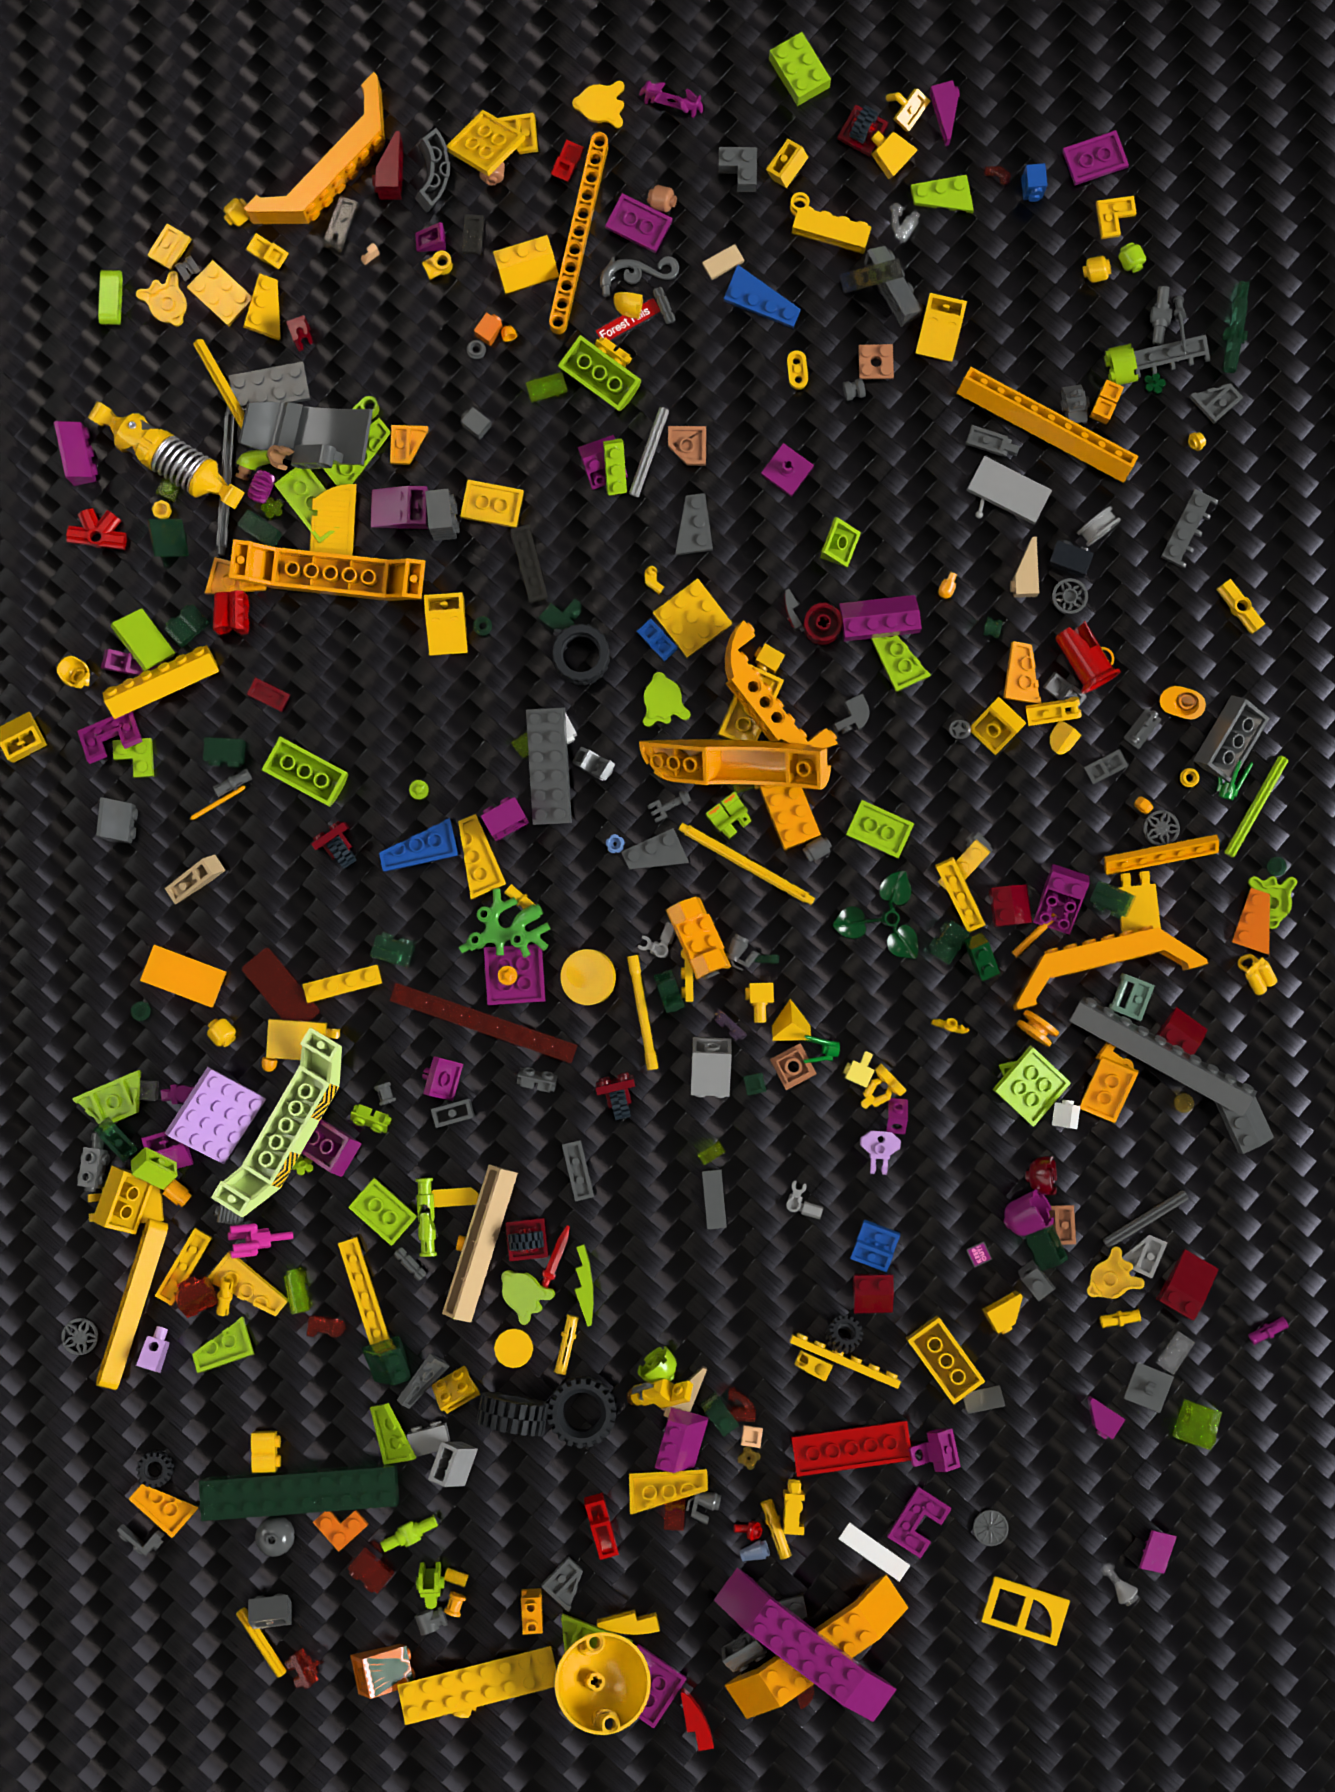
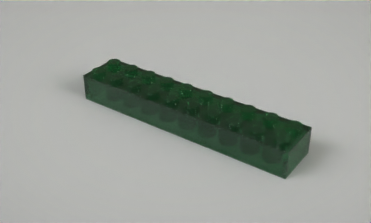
[199,1463,399,1521]

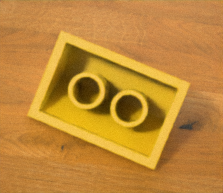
[493,235,559,294]
[92,1166,153,1235]

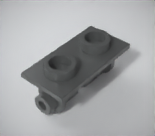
[1124,708,1161,749]
[517,1067,558,1093]

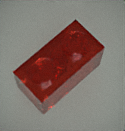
[347,1547,394,1594]

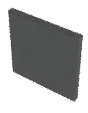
[1124,1362,1174,1413]

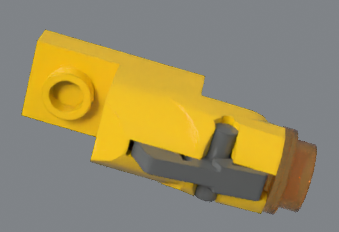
[627,1379,693,1409]

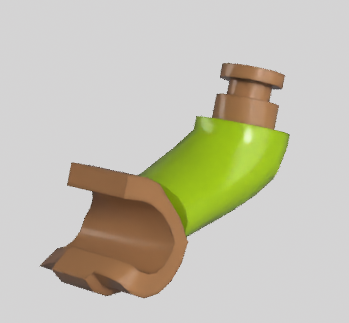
[235,445,295,481]

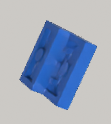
[850,1220,900,1272]

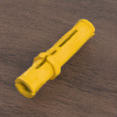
[554,1315,579,1375]
[761,1499,792,1560]

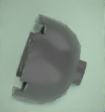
[255,1516,295,1557]

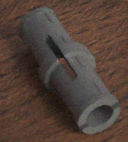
[213,769,252,797]

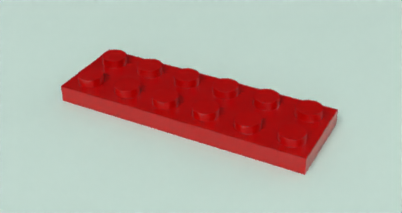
[791,1420,911,1477]

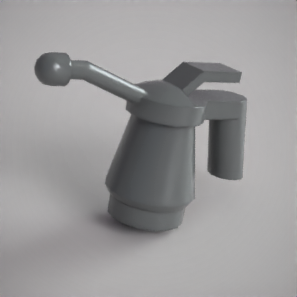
[726,934,759,971]
[686,1467,721,1524]

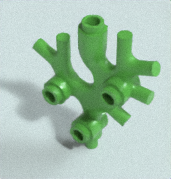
[459,889,550,958]

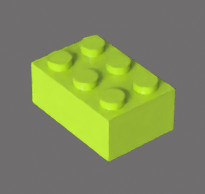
[769,32,831,106]

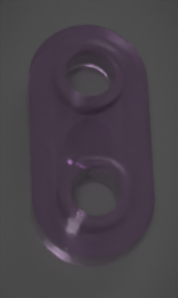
[714,1009,747,1041]

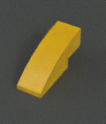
[597,1609,660,1635]

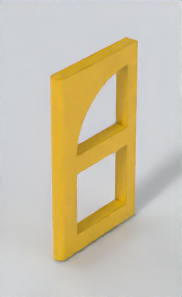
[981,1576,1070,1646]

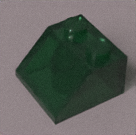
[362,1336,412,1385]

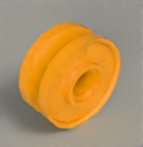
[1016,1010,1059,1047]

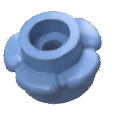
[606,834,625,853]

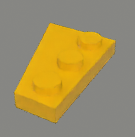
[243,273,280,340]

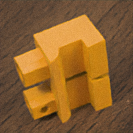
[1089,380,1124,424]

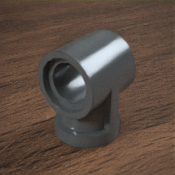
[415,1606,448,1635]

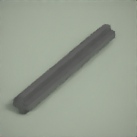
[1103,1191,1189,1248]

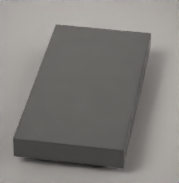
[229,362,311,413]

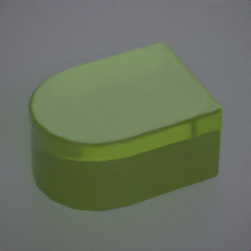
[697,1141,726,1165]

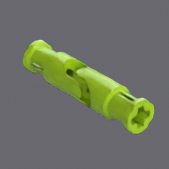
[415,1177,437,1257]

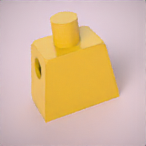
[870,131,917,179]

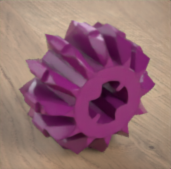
[248,470,275,504]

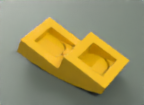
[246,233,289,270]

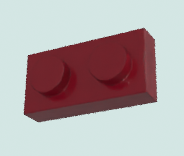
[247,678,290,712]

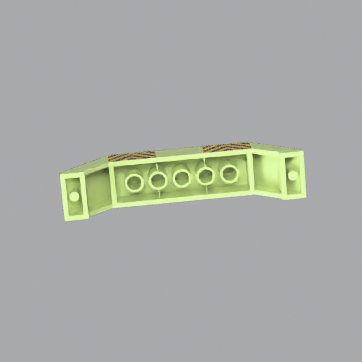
[211,1027,342,1217]

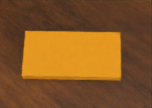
[140,945,227,1008]

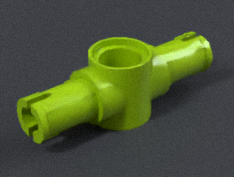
[380,1515,438,1552]

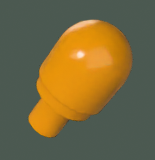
[938,572,957,599]

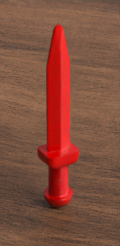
[541,1226,570,1288]

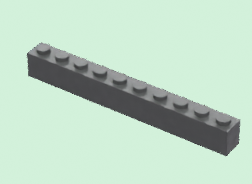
[1070,997,1257,1117]

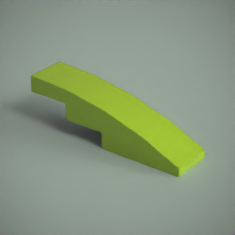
[575,1244,594,1326]

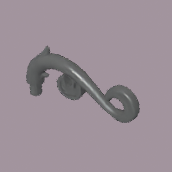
[600,256,679,297]

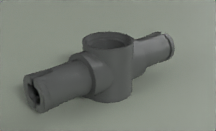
[1150,286,1172,345]

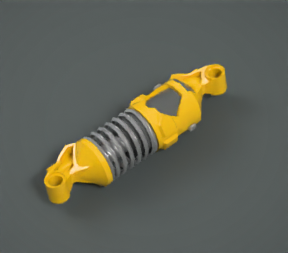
[88,401,245,509]

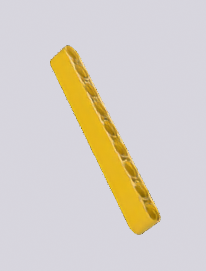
[96,1219,168,1390]

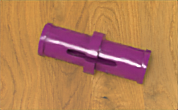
[1248,1316,1289,1345]

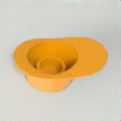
[1160,686,1206,720]

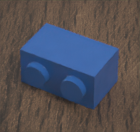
[1021,163,1048,202]

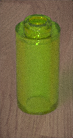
[284,1269,310,1314]

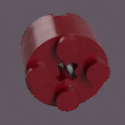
[803,603,843,645]

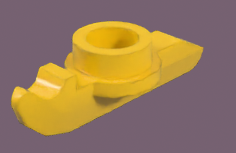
[931,1018,969,1034]

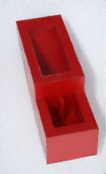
[584,1493,619,1560]
[681,1688,714,1751]

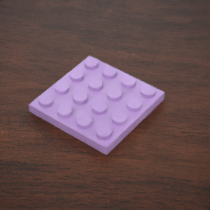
[165,1067,266,1164]

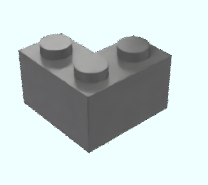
[719,147,757,192]

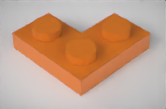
[313,1508,368,1552]

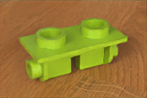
[350,1104,392,1133]

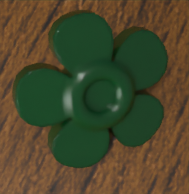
[1144,373,1166,394]

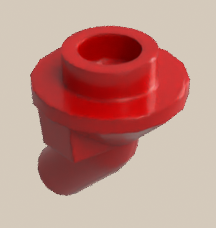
[734,1521,762,1541]

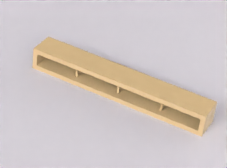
[442,1165,518,1322]

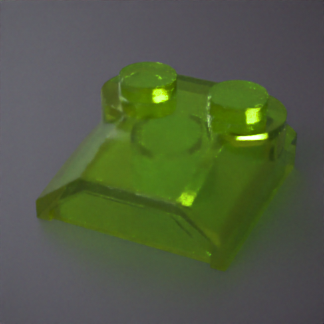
[1173,1399,1222,1450]

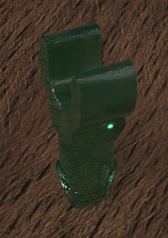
[754,955,779,963]

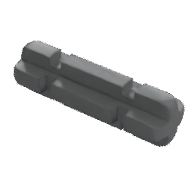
[653,287,675,324]
[394,1248,426,1281]

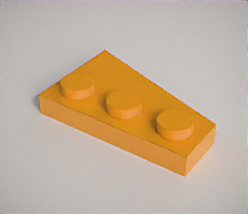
[205,557,267,595]
[1003,641,1042,704]
[129,1484,199,1538]

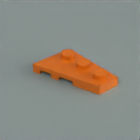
[1232,888,1270,955]

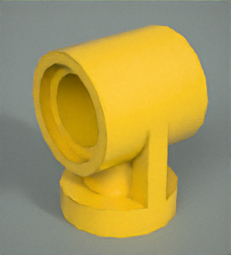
[421,251,453,279]

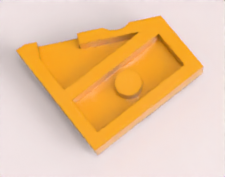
[390,425,429,465]

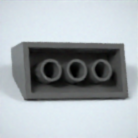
[864,246,923,327]
[1193,695,1270,783]

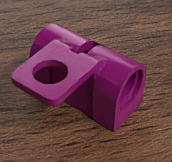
[909,1428,961,1472]

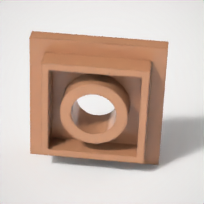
[859,344,894,379]
[770,1043,817,1090]

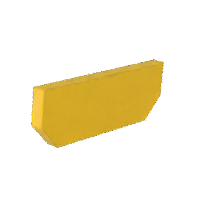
[427,1187,479,1208]

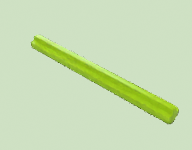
[1225,756,1288,857]

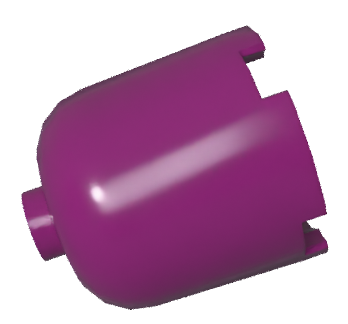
[1004,1190,1054,1236]

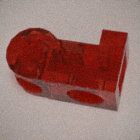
[306,1315,345,1337]

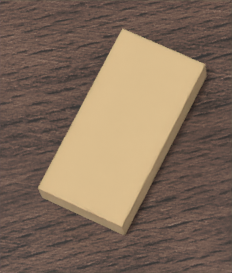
[702,244,744,280]

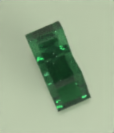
[539,599,582,633]
[654,969,685,1013]
[700,1391,739,1437]

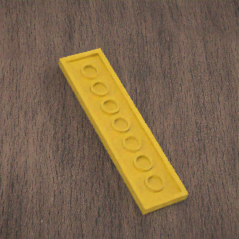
[397,1646,556,1725]

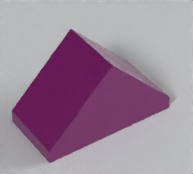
[415,222,446,252]

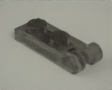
[323,196,359,253]

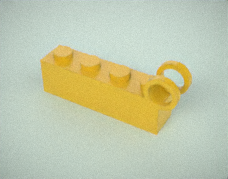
[790,192,871,254]

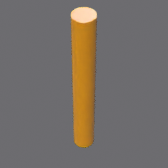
[1011,913,1058,958]

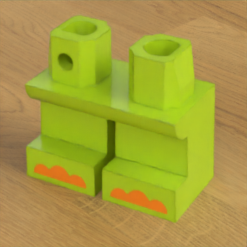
[706,792,751,838]

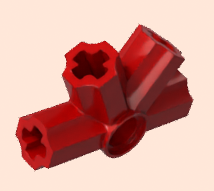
[66,508,127,550]

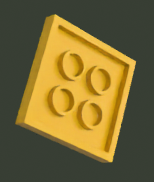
[446,110,525,176]
[653,579,732,658]

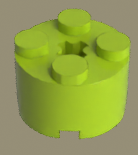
[1104,343,1138,385]

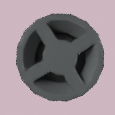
[949,720,971,739]

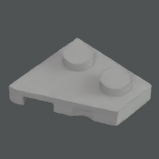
[1122,1235,1167,1278]

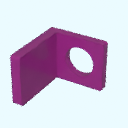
[886,1098,908,1134]

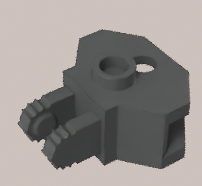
[1061,385,1090,424]

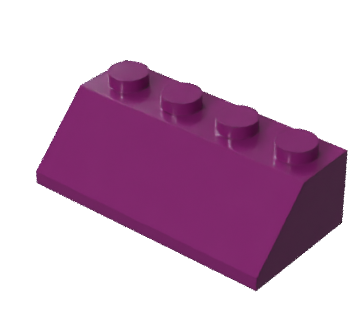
[839,595,922,642]

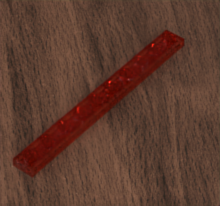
[390,983,578,1064]

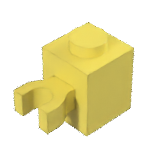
[843,1051,875,1088]

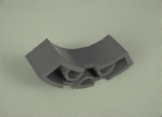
[415,128,450,213]

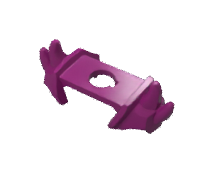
[639,80,703,118]

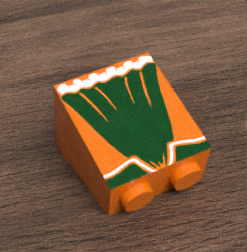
[350,1644,415,1699]

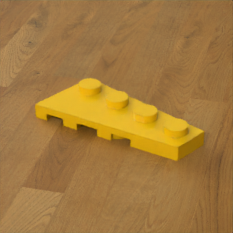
[458,814,506,900]

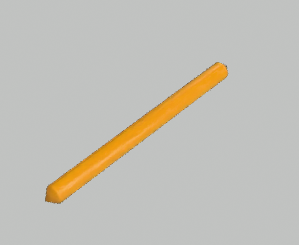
[190,786,245,820]

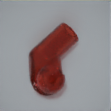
[985,166,1011,184]

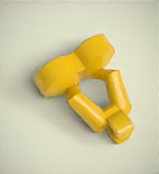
[861,1063,907,1109]

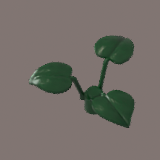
[833,871,918,959]

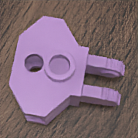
[860,1131,901,1175]

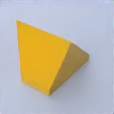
[772,999,811,1041]

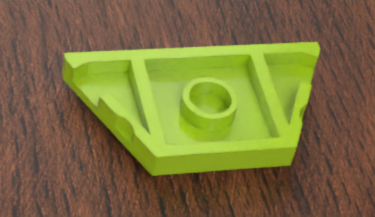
[73,1070,141,1127]
[561,1613,633,1652]

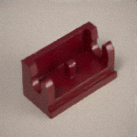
[286,315,313,351]

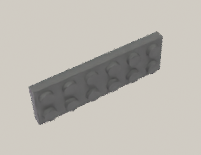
[526,708,572,825]

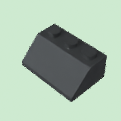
[1215,1097,1274,1154]

